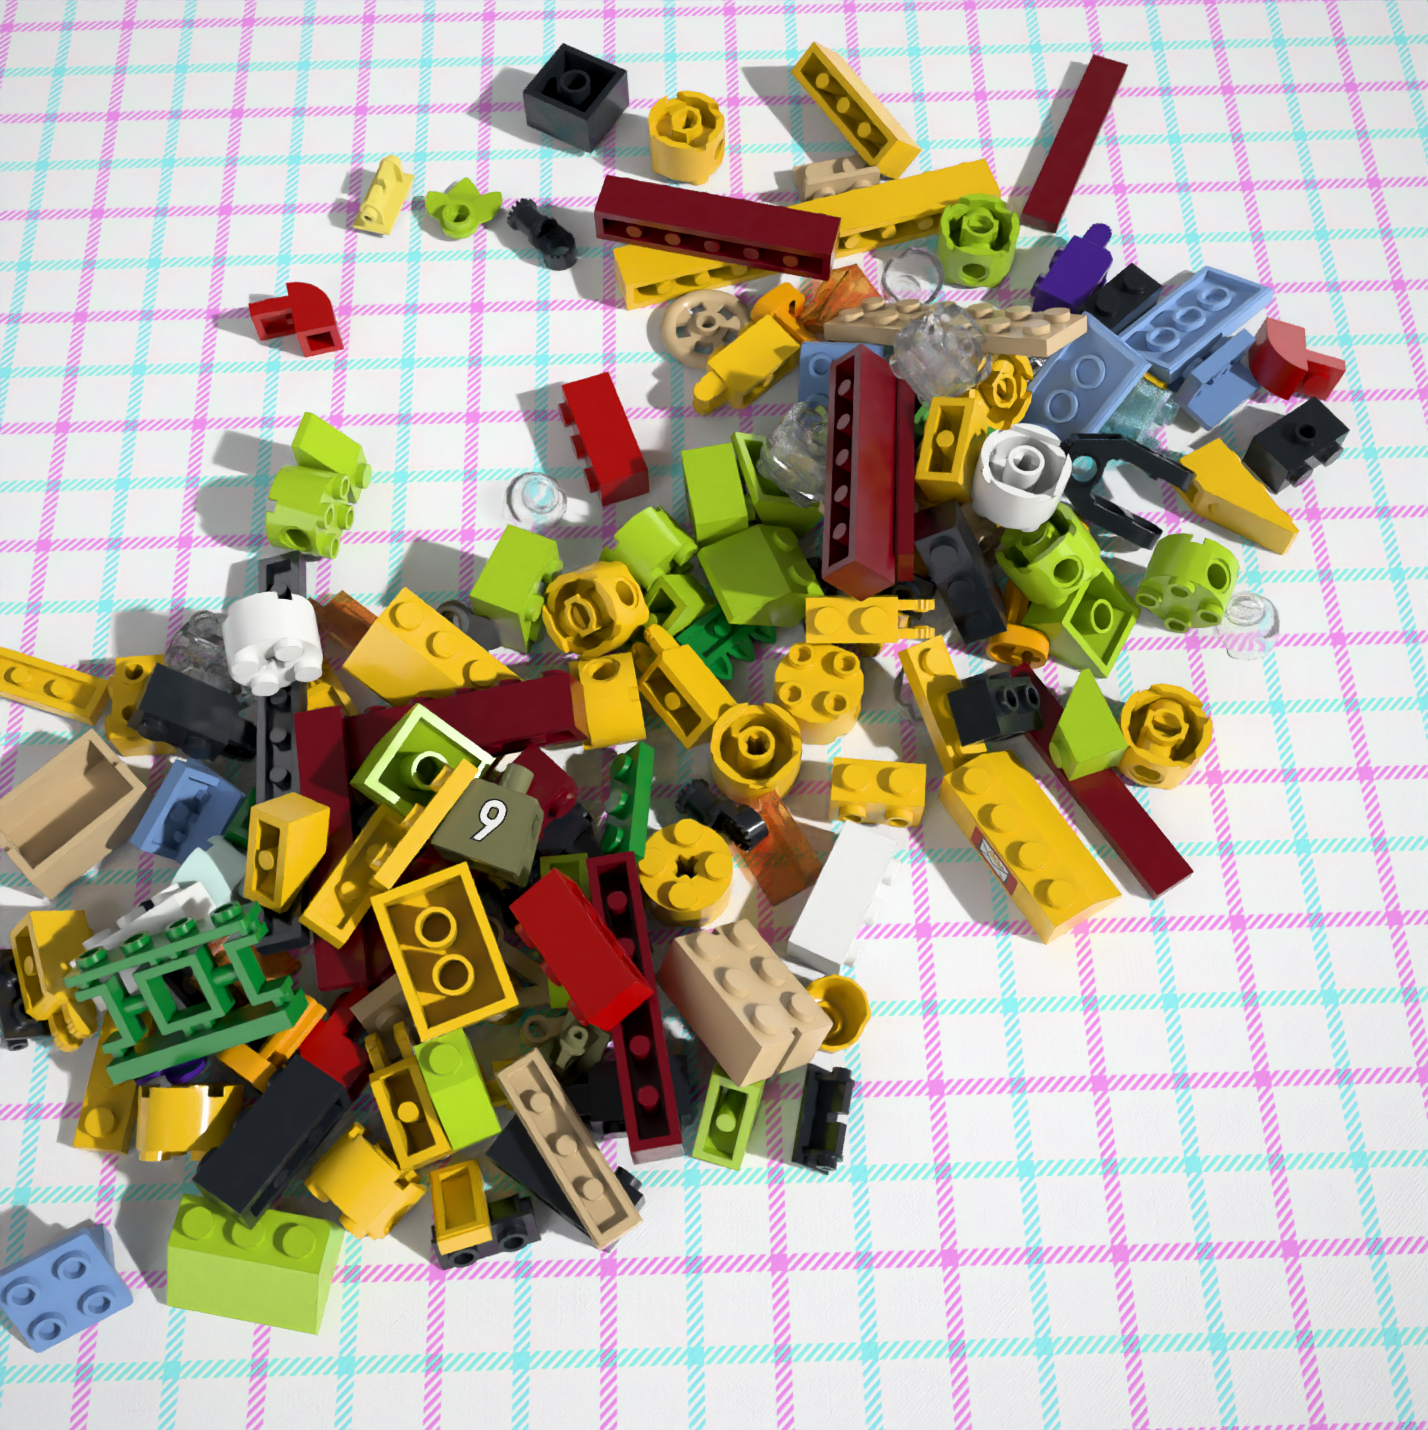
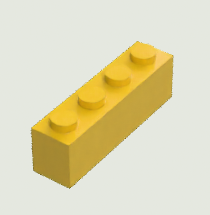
[790,41,922,180]

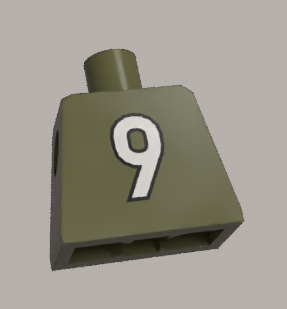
[431,763,544,888]

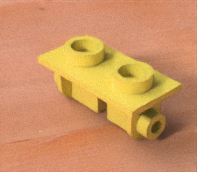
[353,155,415,236]

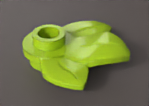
[425,177,503,239]

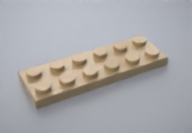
[823,297,1087,357]

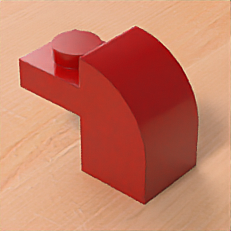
[248,282,344,358]
[1248,317,1346,401]
[299,985,374,1107]

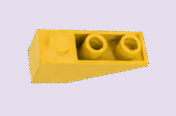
[1169,438,1299,555]

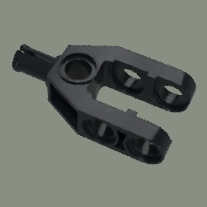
[1059,433,1197,550]

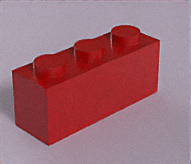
[558,371,650,507]
[509,868,655,1032]

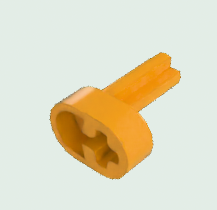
[750,282,820,346]
[985,578,1050,669]
[215,994,327,1093]

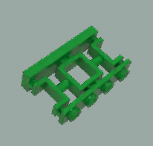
[62,901,309,1085]

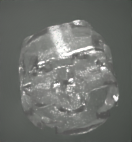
[889,302,992,410]
[756,402,828,508]
[165,610,257,711]

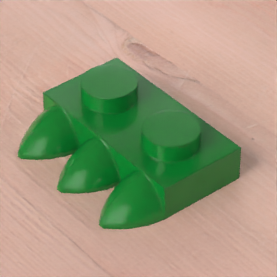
[675,603,777,680]

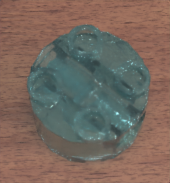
[1097,377,1181,468]

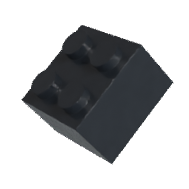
[522,43,629,154]

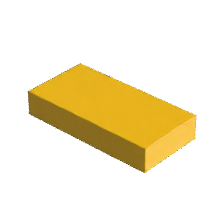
[429,1158,493,1255]

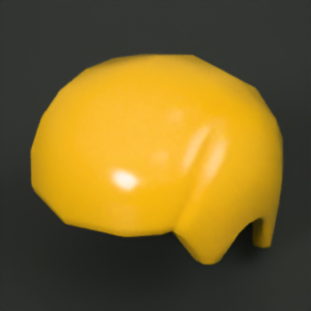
[805,974,871,1054]

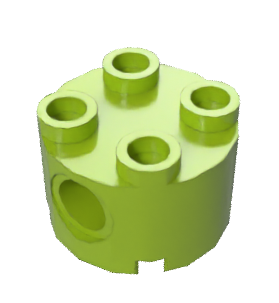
[935,194,1020,288]
[265,464,355,560]
[995,502,1104,609]
[598,505,699,598]
[1135,533,1240,634]

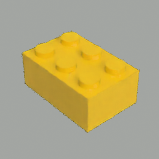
[370,861,520,1043]

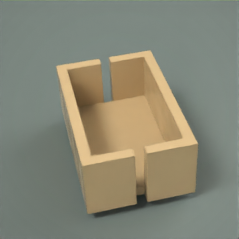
[0,728,154,900]
[655,919,834,1088]

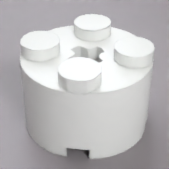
[971,423,1072,532]
[221,592,323,696]

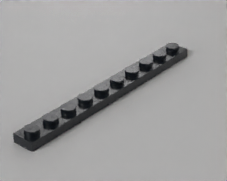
[255,550,310,956]

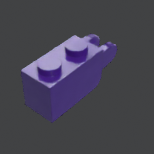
[1030,222,1113,314]

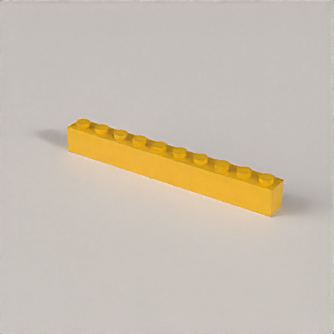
[613,158,1002,311]

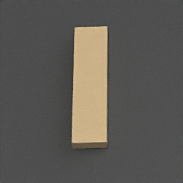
[493,1047,644,1252]

